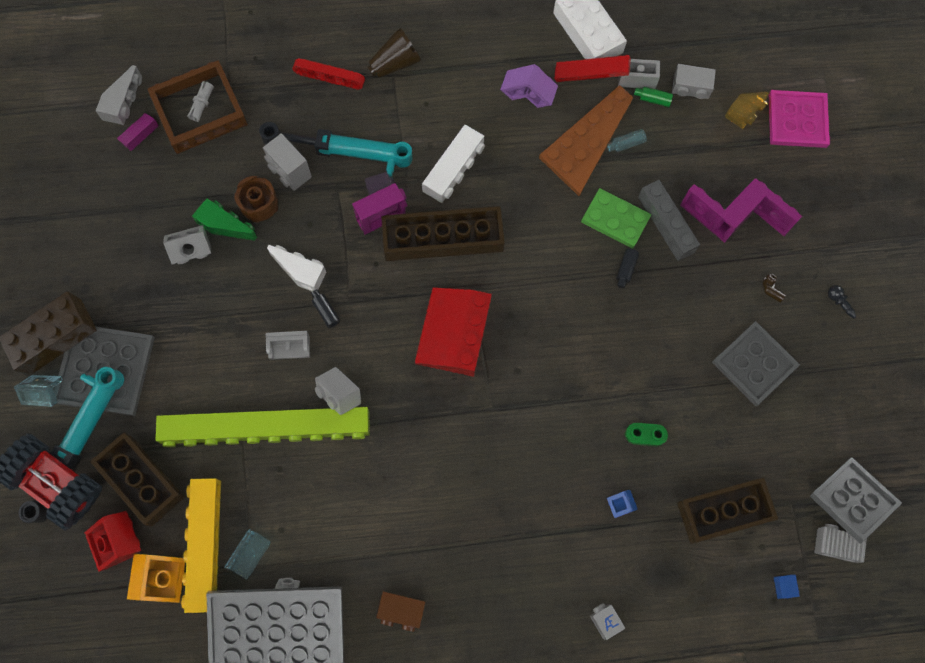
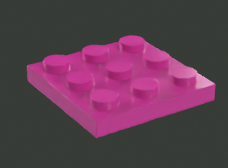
[769,90,830,148]

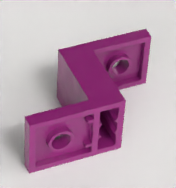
[680,178,802,243]

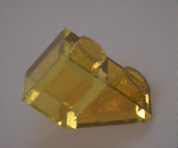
[725,91,770,129]

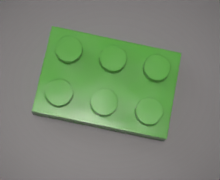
[581,188,652,249]

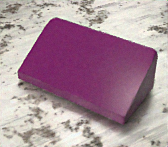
[117,113,159,151]

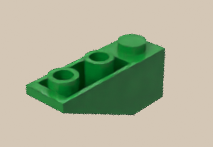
[192,198,257,240]

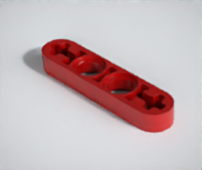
[293,58,365,90]

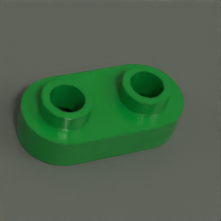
[625,423,668,446]

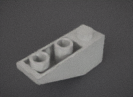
[96,65,142,125]

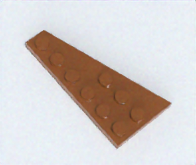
[539,85,633,196]

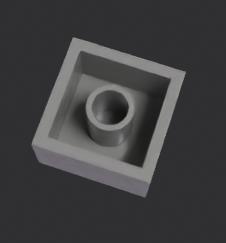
[263,133,312,191]

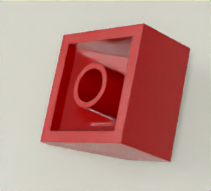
[84,511,141,572]

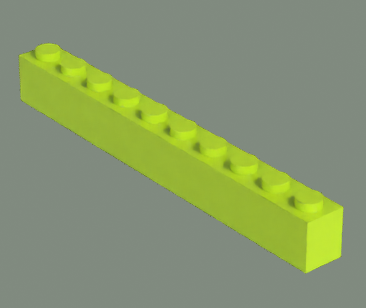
[156,407,370,447]

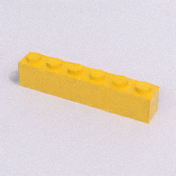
[181,478,221,613]

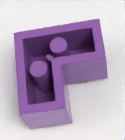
[500,64,558,108]

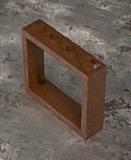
[147,60,248,154]

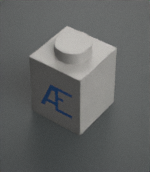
[590,603,625,640]

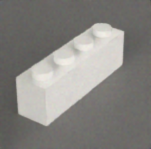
[422,125,485,203]

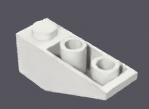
[267,245,326,292]

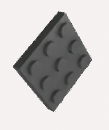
[712,321,800,406]
[810,457,902,544]

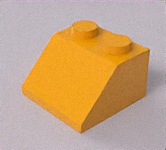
[127,554,185,603]

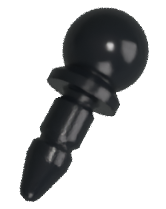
[828,285,856,319]

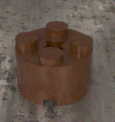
[234,176,278,223]

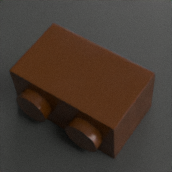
[376,591,426,632]

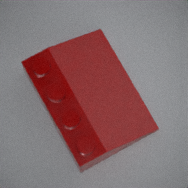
[415,288,492,377]

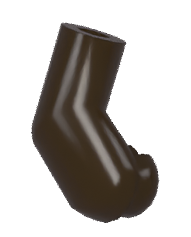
[763,274,786,303]

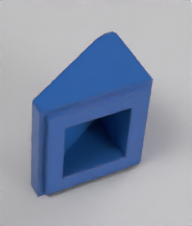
[607,490,638,518]
[774,575,800,599]

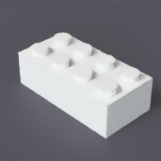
[553,0,627,59]

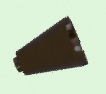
[368,28,421,78]

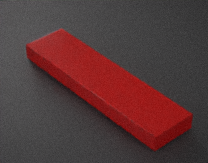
[554,55,631,82]

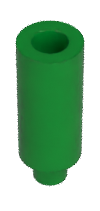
[634,86,673,107]

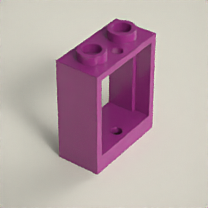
[352,183,407,235]

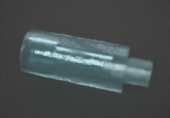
[608,129,647,152]

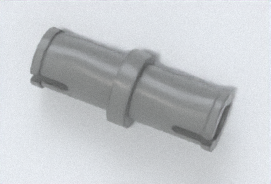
[187,81,214,122]

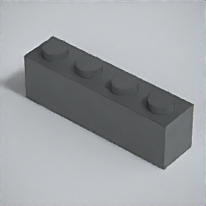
[638,180,700,261]

